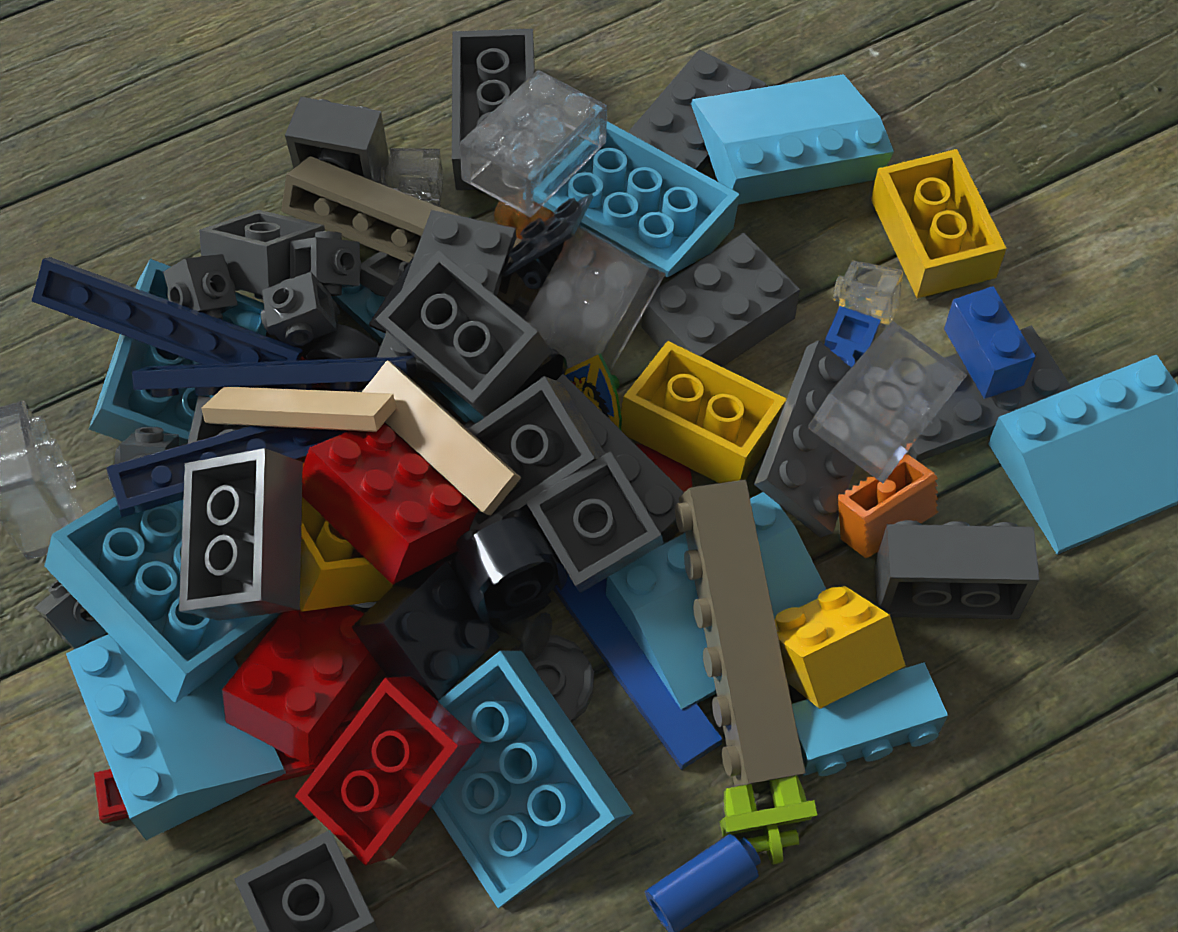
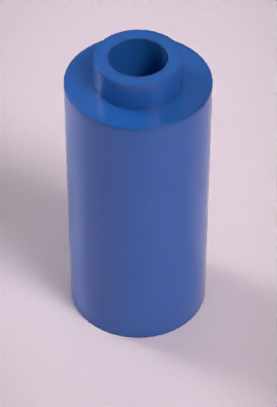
[645,834,761,932]

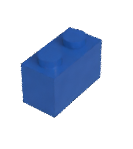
[944,286,1036,399]

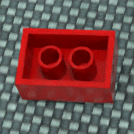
[302,422,478,585]
[222,605,381,766]
[295,676,482,866]

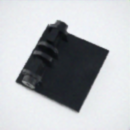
[502,193,594,289]

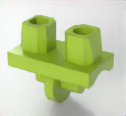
[720,775,818,865]

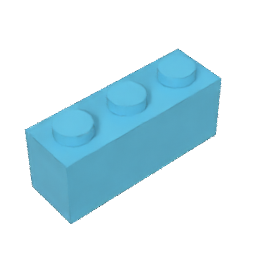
[792,662,948,776]

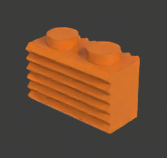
[838,455,938,558]

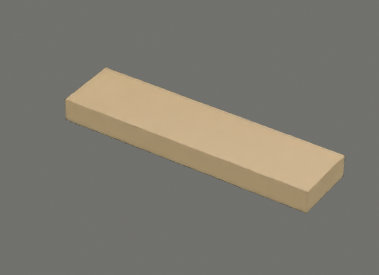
[362,360,521,516]
[201,387,396,432]

